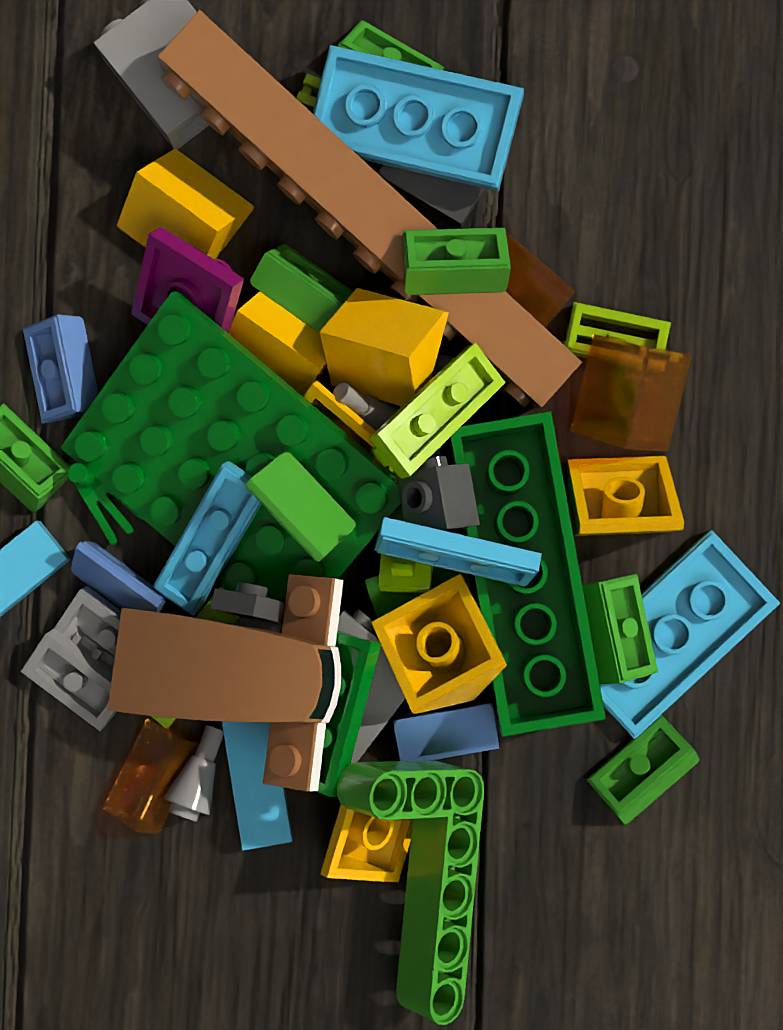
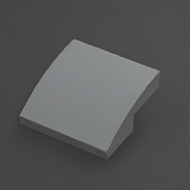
[21,586,121,731]

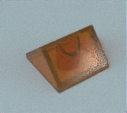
[571,334,692,452]

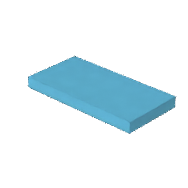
[313,45,524,192]
[600,530,780,739]

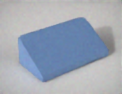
[23,314,99,424]
[71,541,170,613]
[393,698,499,761]

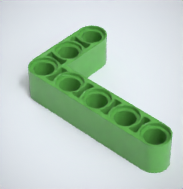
[336,761,484,1025]

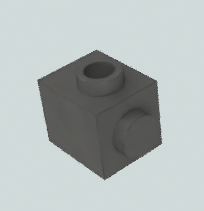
[397,456,480,532]

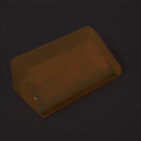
[506,232,575,328]
[103,718,199,834]

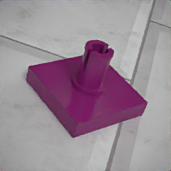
[131,227,244,333]

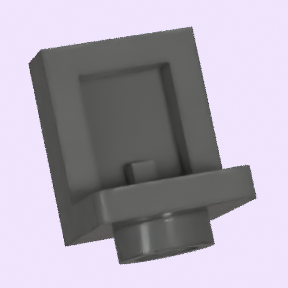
[210,582,285,633]

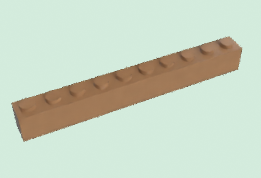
[158,9,582,409]

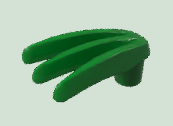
[67,463,144,545]

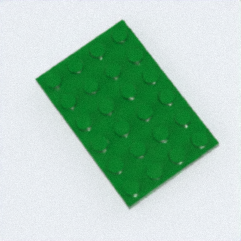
[60,291,401,602]

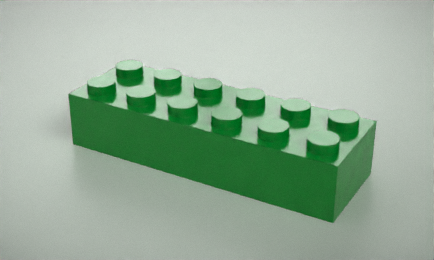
[449,411,606,737]

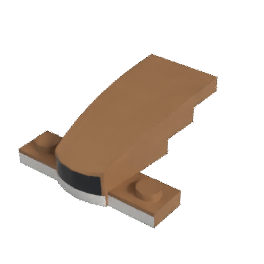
[107,575,343,792]

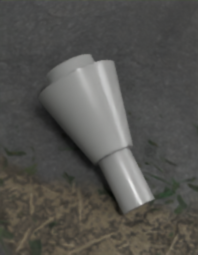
[333,382,401,431]
[163,725,224,821]

